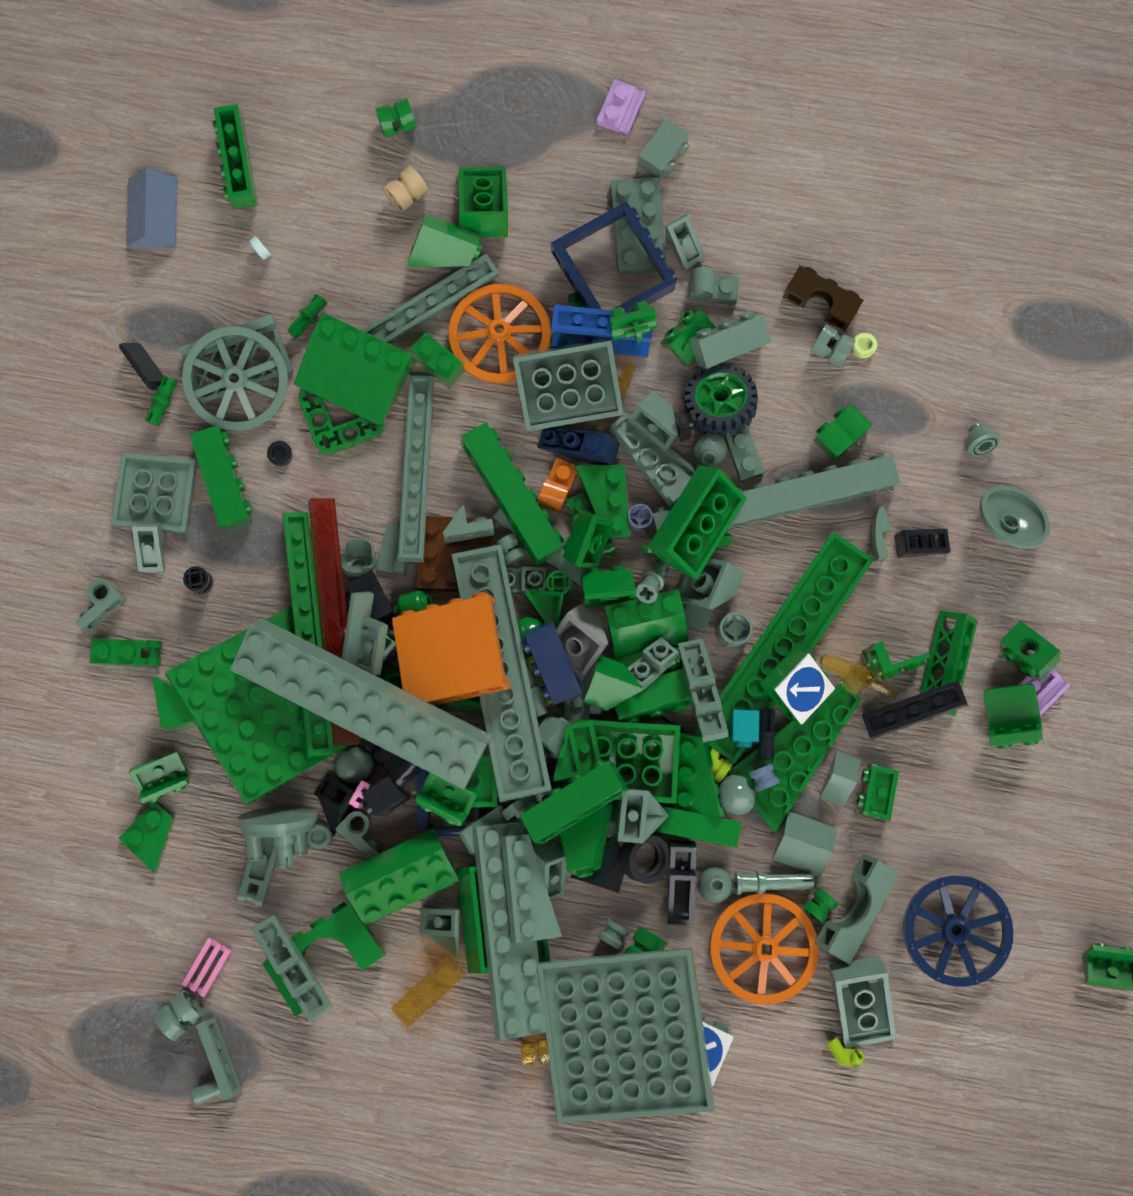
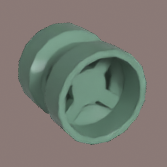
[494,533,527,567]

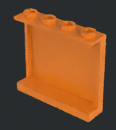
[392,592,511,706]

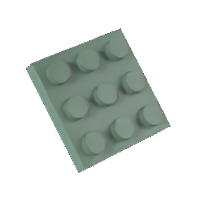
[111,452,198,534]

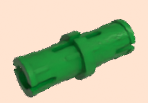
[144,375,178,427]

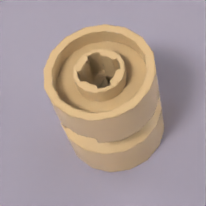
[383,166,429,213]

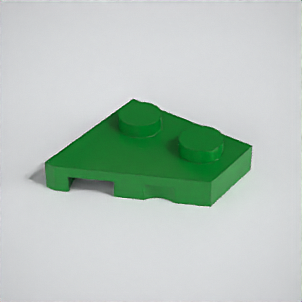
[554,720,601,782]
[118,801,175,872]

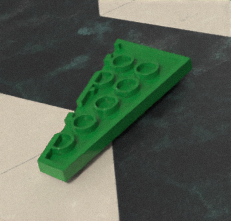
[727,680,862,833]

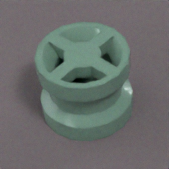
[598,919,630,950]

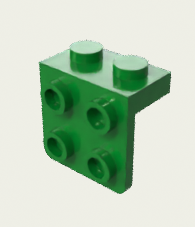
[862,641,931,680]
[983,684,1043,749]

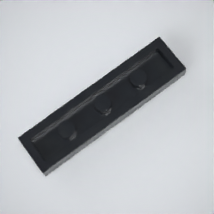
[862,680,969,740]

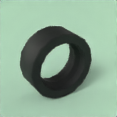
[620,835,670,884]

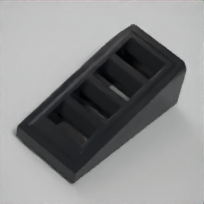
[895,529,951,558]

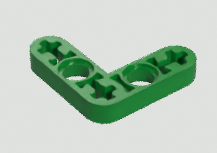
[299,389,385,455]

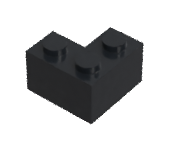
[345,571,396,623]

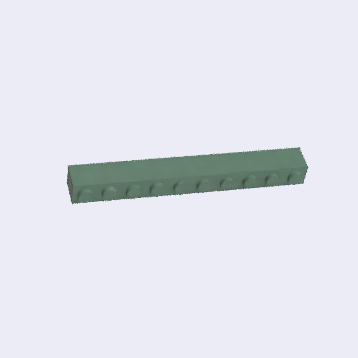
[652,454,900,534]

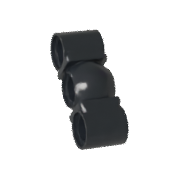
[360,738,421,788]

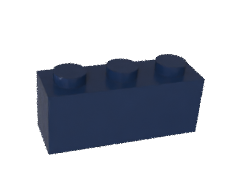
[521,620,582,705]

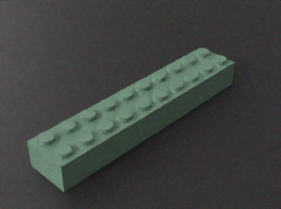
[230,618,492,790]

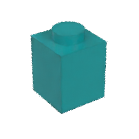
[730,710,759,748]

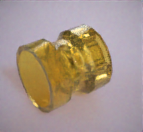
[520,1037,550,1068]

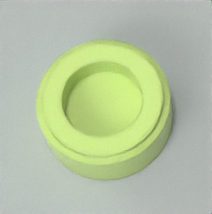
[852,332,877,358]

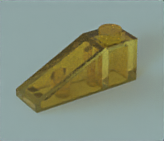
[391,954,466,1028]

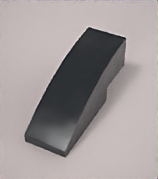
[667,840,697,925]

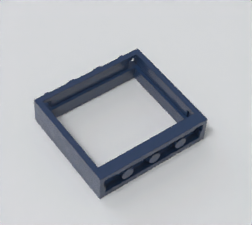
[551,201,677,312]

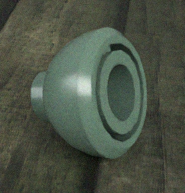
[966,423,1001,456]
[693,434,727,467]
[697,867,733,903]

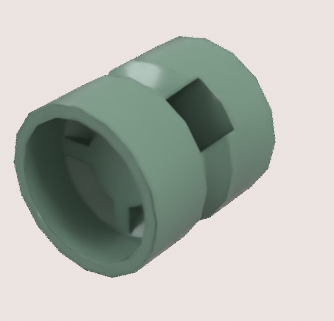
[810,324,856,368]
[716,612,753,649]
[153,990,204,1041]

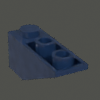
[537,427,620,465]

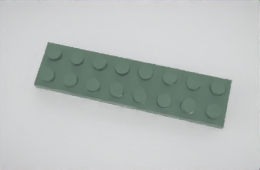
[472,821,547,1041]

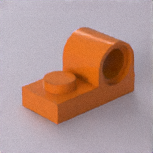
[538,458,577,513]

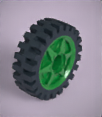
[685,363,758,437]

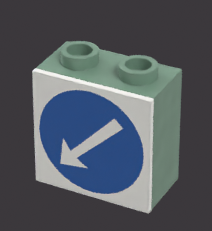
[702,1015,734,1086]

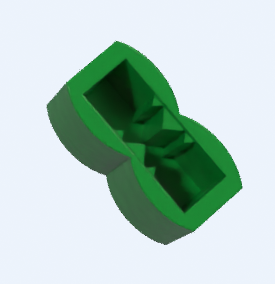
[814,404,873,461]

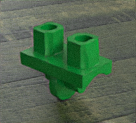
[610,301,657,343]

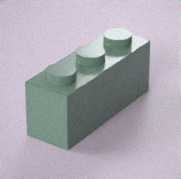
[689,310,771,369]

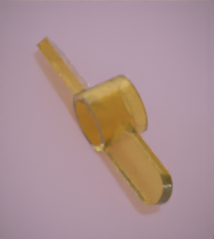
[820,654,899,698]

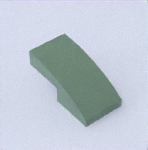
[870,506,891,563]

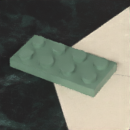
[611,177,667,275]

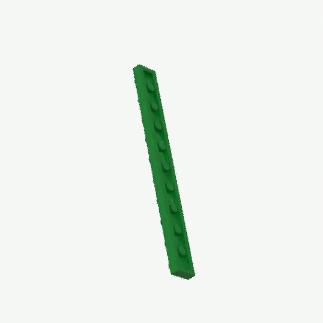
[282,512,334,757]

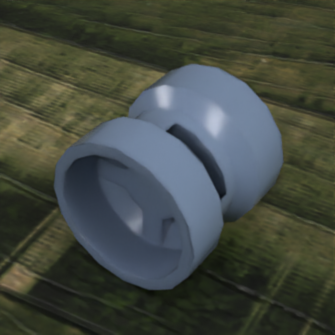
[628,504,653,533]

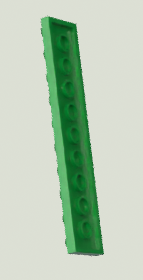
[693,532,874,764]

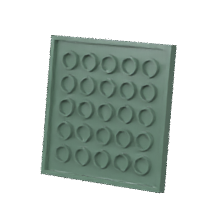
[537,947,715,1123]

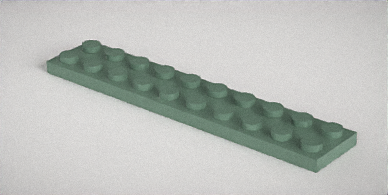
[452,545,551,802]

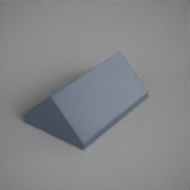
[127,168,177,248]

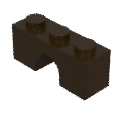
[782,265,864,332]

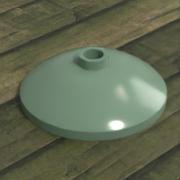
[979,486,1050,549]

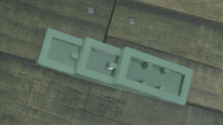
[678,638,728,742]
[252,914,333,1022]

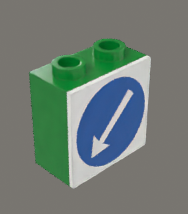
[760,648,835,725]

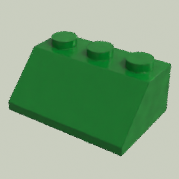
[604,589,688,659]

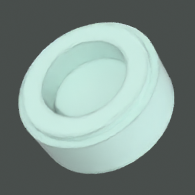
[249,236,271,260]

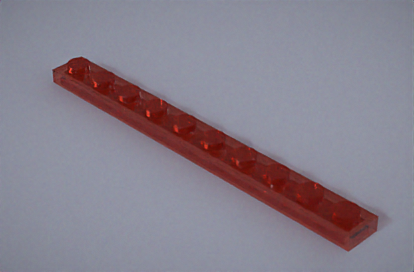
[308,498,360,746]

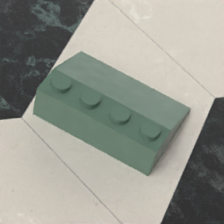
[513,338,624,432]

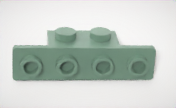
[342,591,388,675]

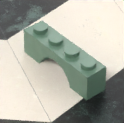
[814,853,899,965]

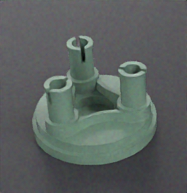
[238,806,317,868]

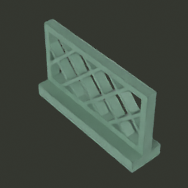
[178,314,294,405]

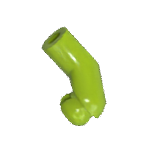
[826,1037,865,1067]

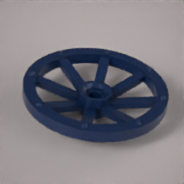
[903,875,1014,987]

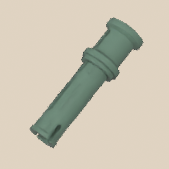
[636,558,670,603]
[734,871,814,895]

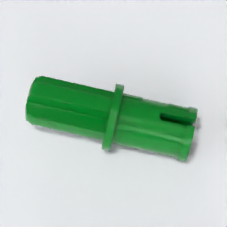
[288,294,328,339]

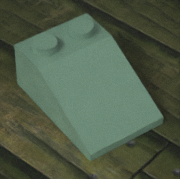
[829,956,896,1048]

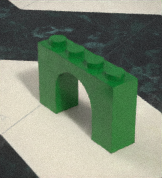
[262,902,386,1017]

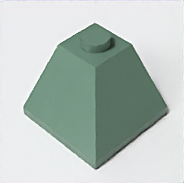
[677,558,745,610]

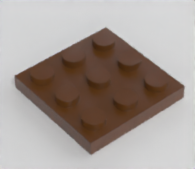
[416,516,495,592]

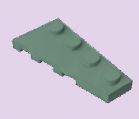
[609,411,696,507]
[501,834,562,943]

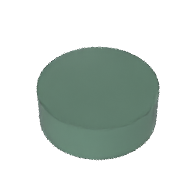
[306,824,333,850]

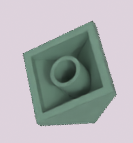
[772,811,837,877]

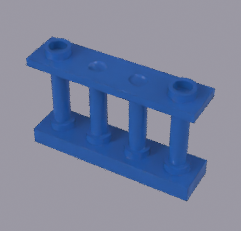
[552,304,653,358]

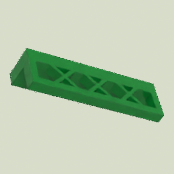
[920,611,978,717]

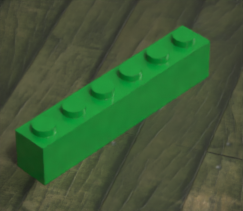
[460,422,564,566]

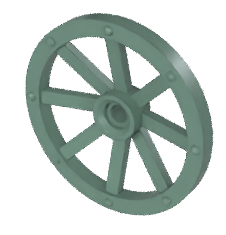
[182,326,288,431]

